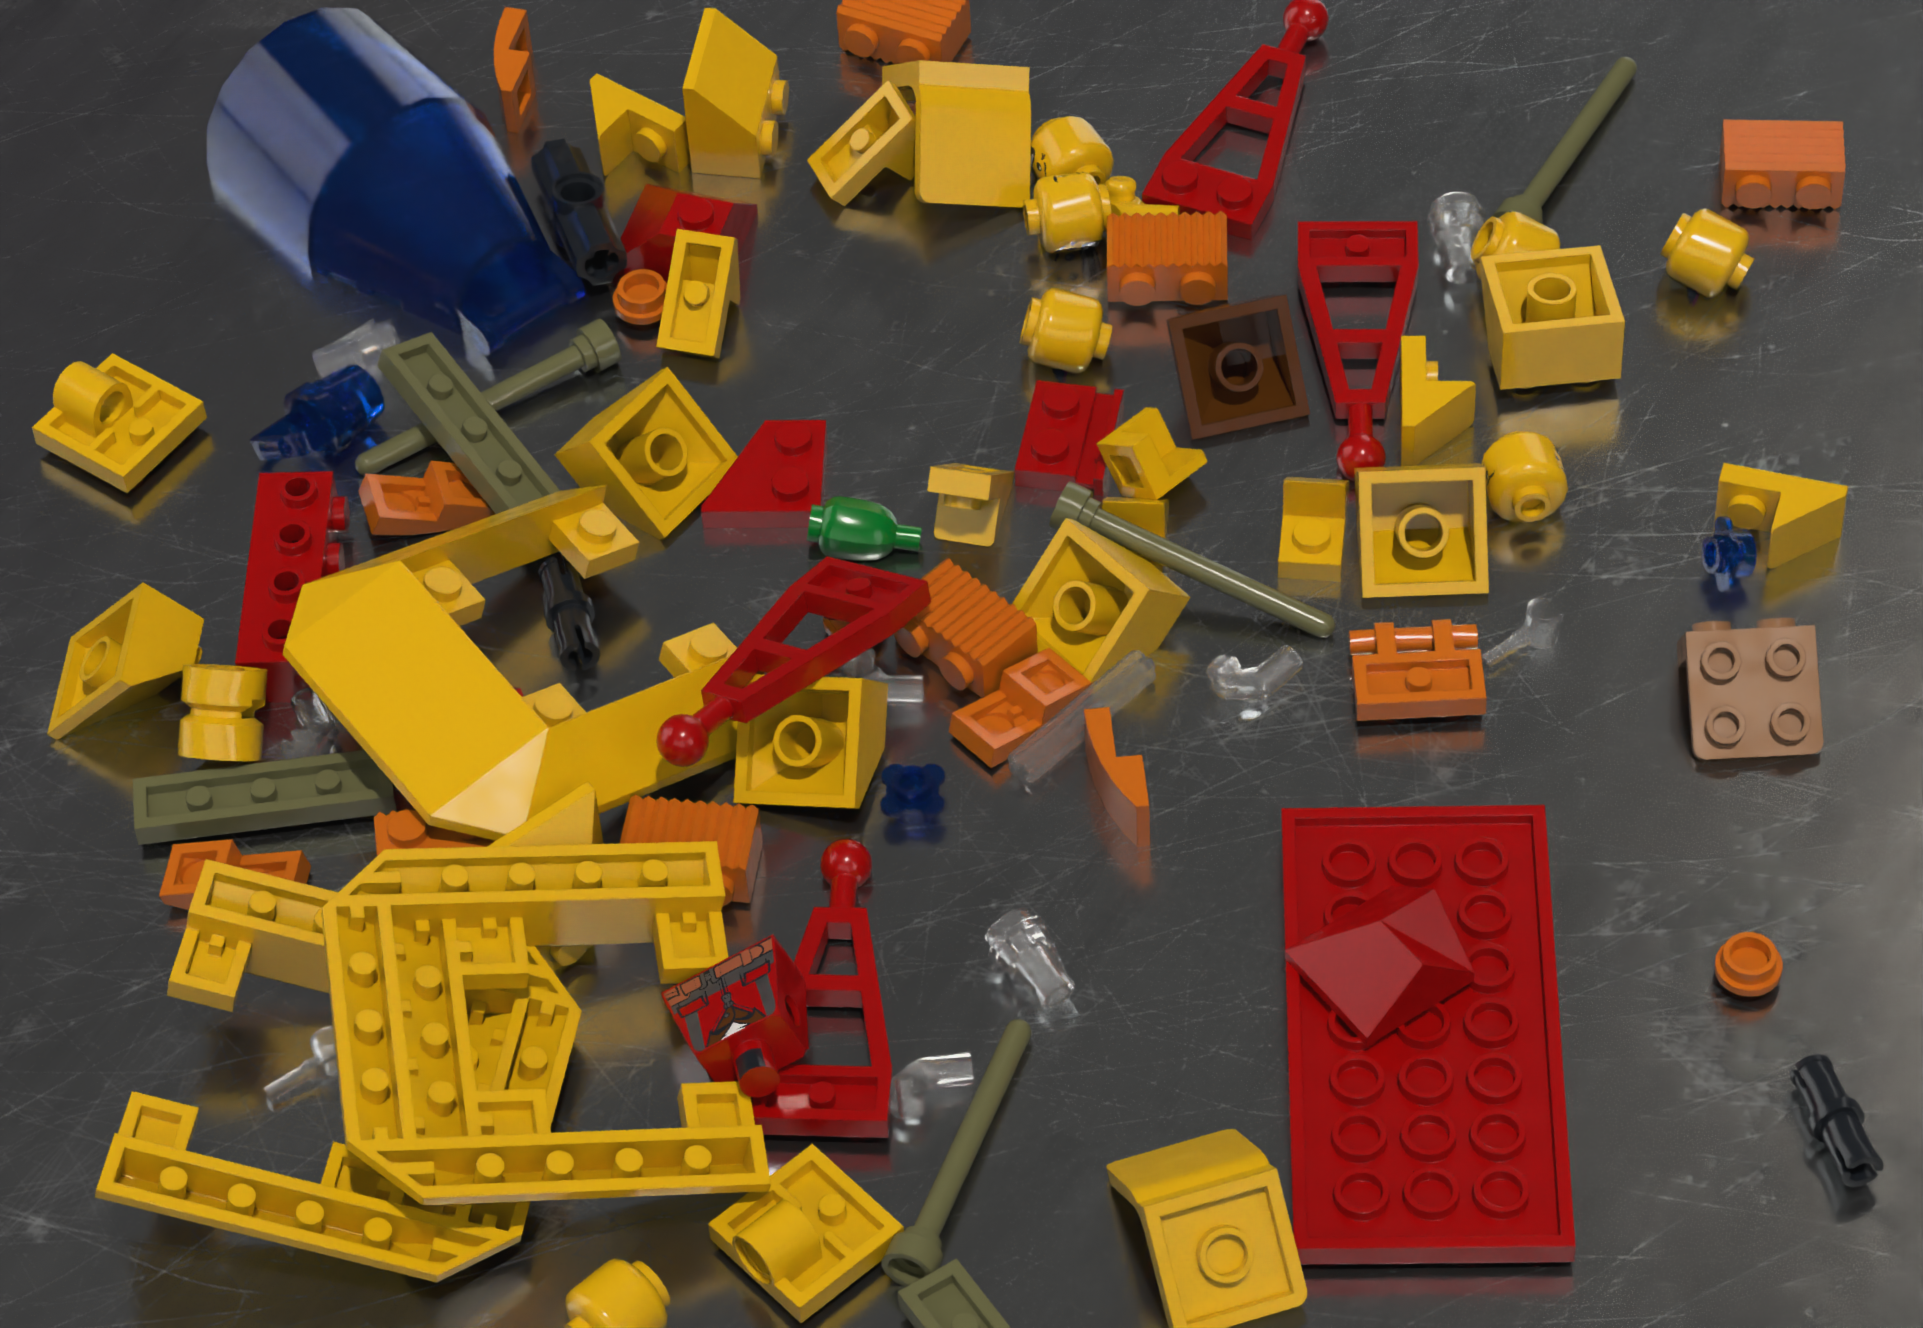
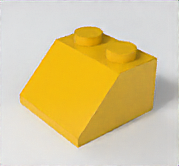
[682,8,789,179]
[1480,245,1625,390]
[1354,463,1489,598]

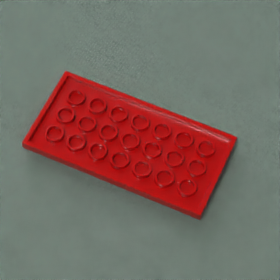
[1281,805,1576,1265]

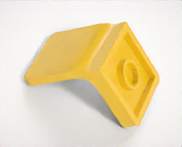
[882,60,1031,208]
[1106,1129,1307,1328]

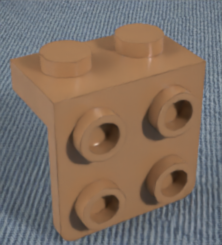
[1677,617,1824,761]

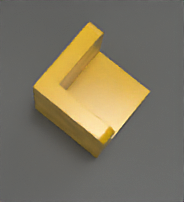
[1097,407,1208,500]

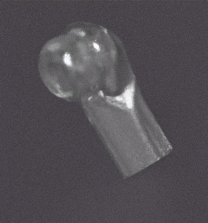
[1206,645,1303,701]
[839,648,924,707]
[280,688,339,760]
[890,1051,974,1119]

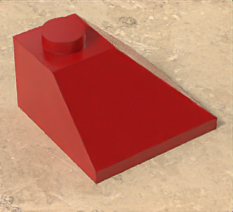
[617,184,758,283]

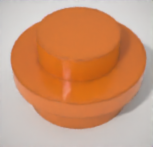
[613,269,667,325]
[1714,932,1783,997]

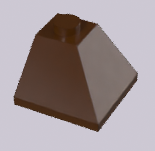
[1166,294,1310,440]

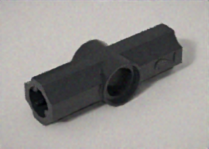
[531,138,627,286]

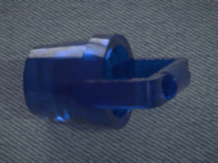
[250,364,385,460]

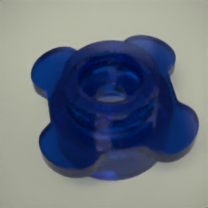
[1701,516,1757,592]
[880,764,946,825]

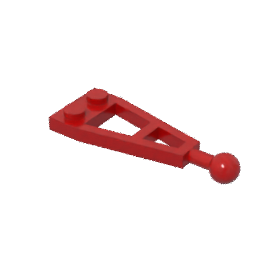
[1142,0,1329,241]
[1298,221,1419,482]
[656,556,931,767]
[752,838,893,1138]

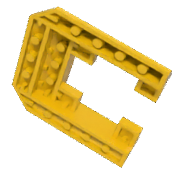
[283,485,765,841]
[321,841,771,1205]
[95,859,582,1283]

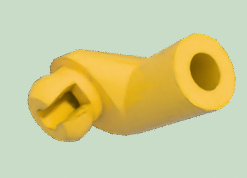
[1105,176,1180,216]

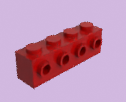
[235,471,350,703]

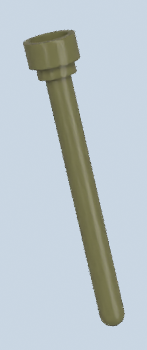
[1492,57,1637,224]
[355,318,622,476]
[1049,481,1335,638]
[882,1019,1032,1287]

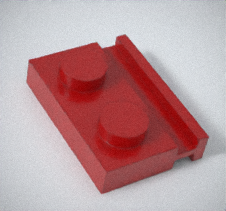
[1014,380,1124,496]

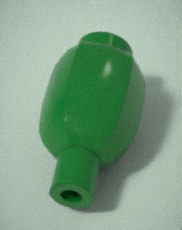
[806,496,922,561]

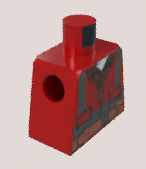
[661,934,809,1097]

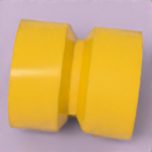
[178,664,267,761]

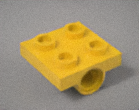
[32,353,207,493]
[708,1144,904,1323]

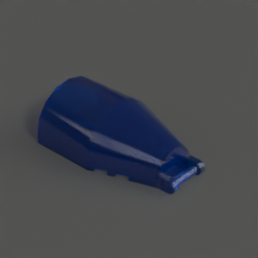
[207,7,585,355]

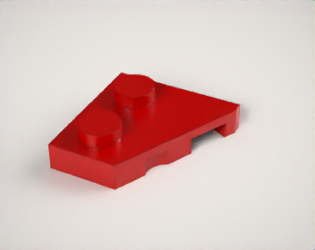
[701,420,828,528]

